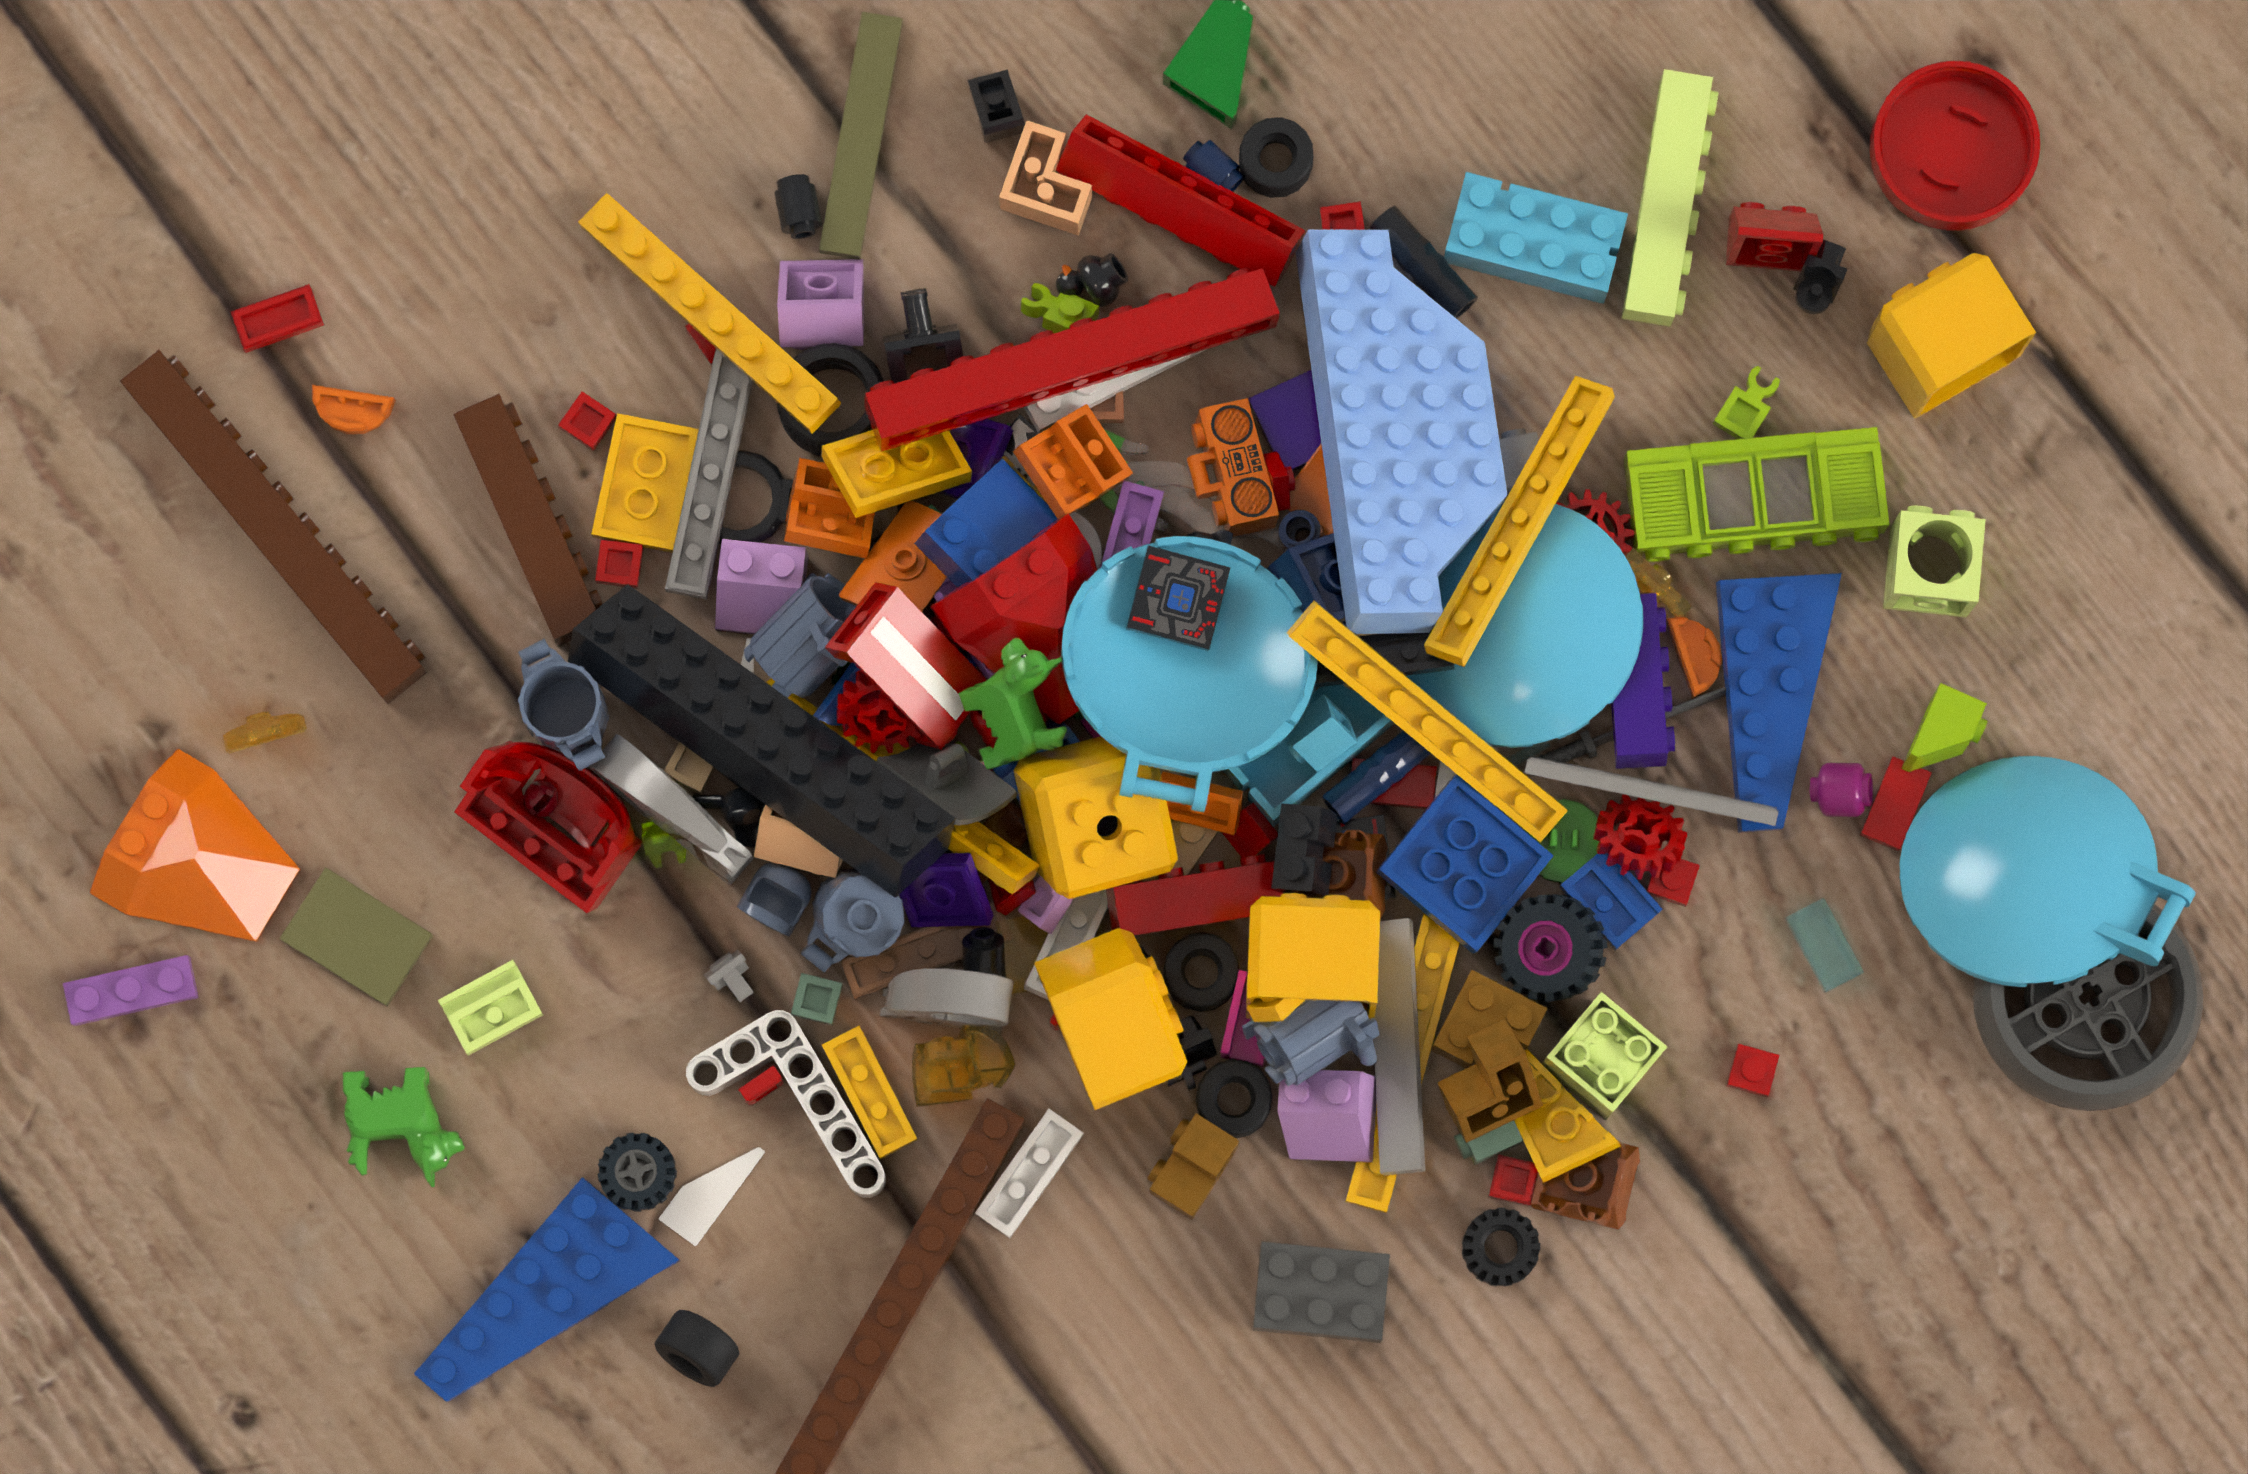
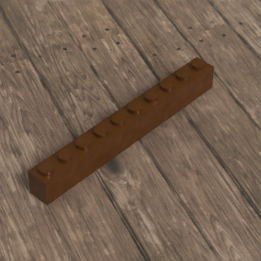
[120,350,427,704]
[775,1098,1025,1474]

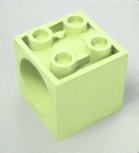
[1883,505,1986,617]
[1542,992,1667,1120]

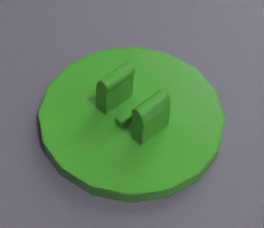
[1523,799,1599,883]

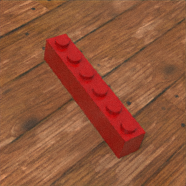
[1056,114,1306,287]

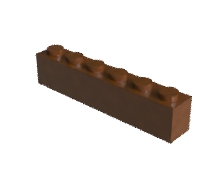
[453,394,603,647]

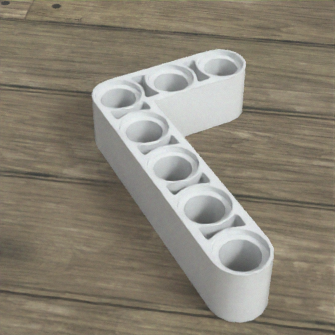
[686,1010,886,1198]

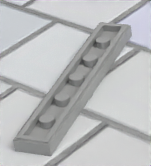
[665,348,753,600]
[1524,756,1778,826]
[1374,918,1426,1176]

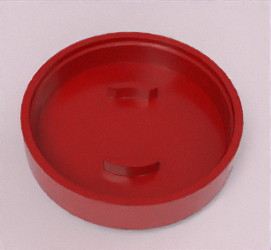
[1870,61,2040,231]

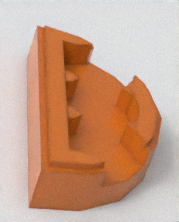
[312,385,396,434]
[1666,617,1722,699]

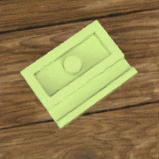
[438,960,543,1056]

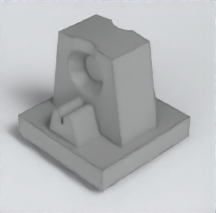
[703,950,754,1002]

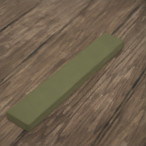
[819,12,903,259]

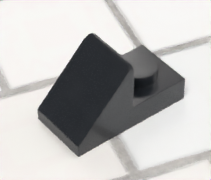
[968,69,1025,143]

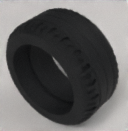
[776,343,884,456]

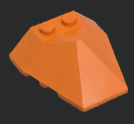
[90,749,301,942]

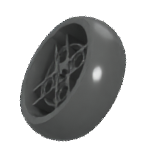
[1973,905,2204,1111]

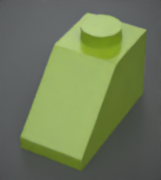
[1901,683,1988,772]

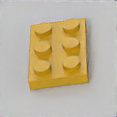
[591,413,699,553]
[821,430,972,518]

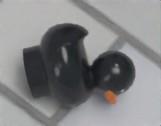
[1056,253,1128,307]

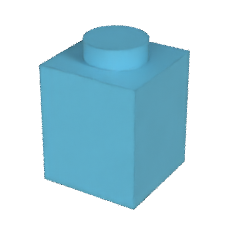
[1287,694,1357,772]

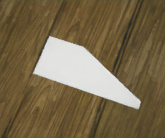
[659,1147,765,1246]

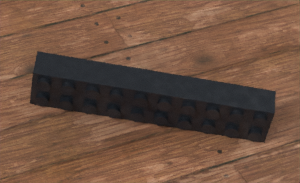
[568,584,956,898]

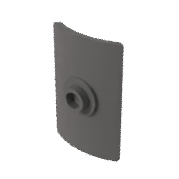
[877,741,1018,825]

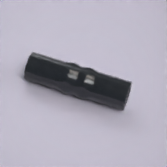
[1369,206,1478,319]

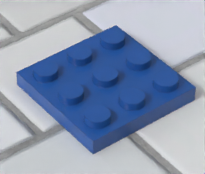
[1376,774,1554,954]

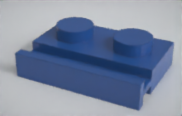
[1560,853,1663,951]

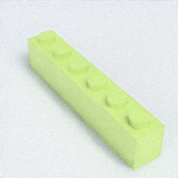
[1621,69,1718,327]

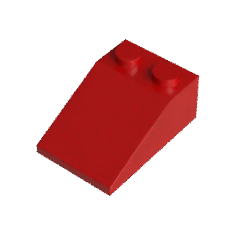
[1725,202,1823,272]

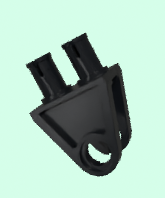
[883,288,963,383]

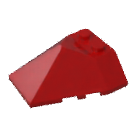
[930,513,1097,725]

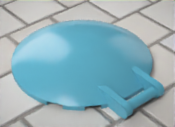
[1407,500,1643,748]
[1061,536,1317,813]
[1900,756,2196,987]

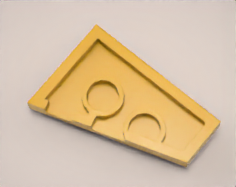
[1514,1049,1621,1183]

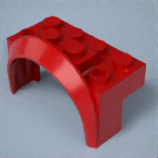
[454,741,643,914]

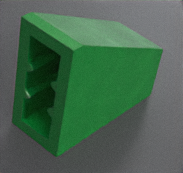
[1163,0,1253,129]

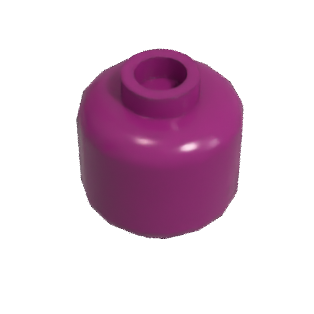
[1810,763,1873,817]

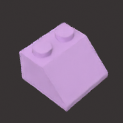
[777,259,864,350]
[715,539,808,634]
[1278,1070,1377,1162]

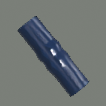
[1321,730,1432,824]

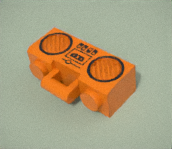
[1187,398,1279,537]

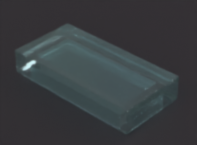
[1785,898,1864,993]

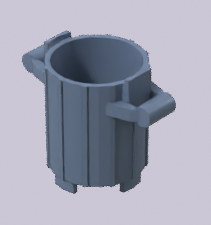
[744,573,856,698]
[518,638,610,771]
[801,869,905,973]
[1242,1000,1380,1086]

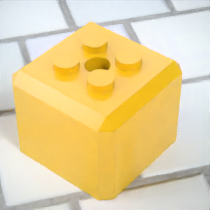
[1867,253,2036,418]
[1013,736,1178,899]
[1246,893,1380,1019]
[1034,928,1187,1110]

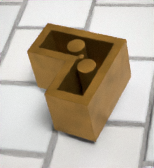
[1431,969,1548,1068]
[1437,1019,1543,1143]
[1147,1113,1239,1220]

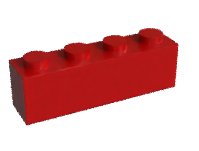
[1106,854,1284,935]

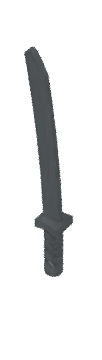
[1533,687,1726,776]

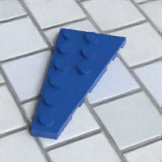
[1716,573,1842,833]
[414,1177,680,1402]

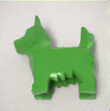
[958,638,1067,770]
[343,1067,465,1187]

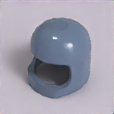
[737,862,812,937]

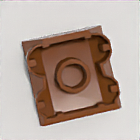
[1307,830,1388,918]
[1531,1140,1640,1230]

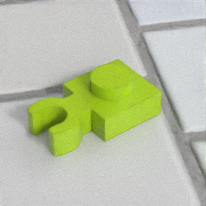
[1020,283,1100,333]
[1713,366,1780,439]

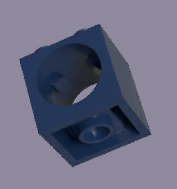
[1266,533,1346,626]

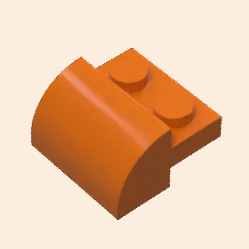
[1012,404,1133,519]
[784,457,875,559]

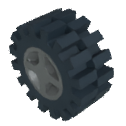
[598,1132,677,1212]

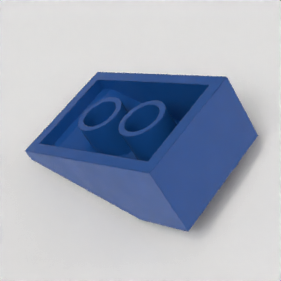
[914,458,1057,588]

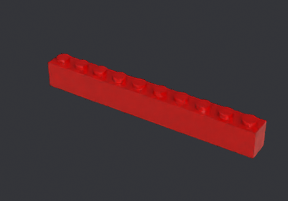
[864,268,1280,452]

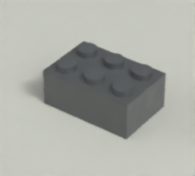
[1253,1242,1390,1343]

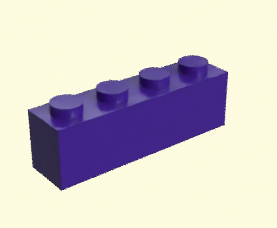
[1611,593,1675,769]

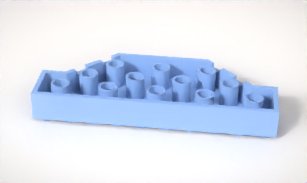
[1296,229,1507,634]

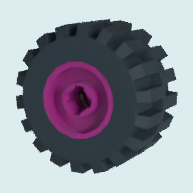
[1494,894,1608,1002]

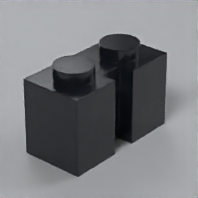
[1271,804,1338,898]

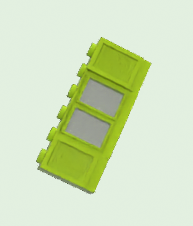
[1623,427,1890,562]

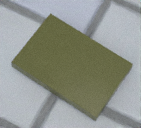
[279,867,434,1007]

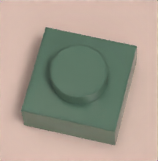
[791,973,843,1026]

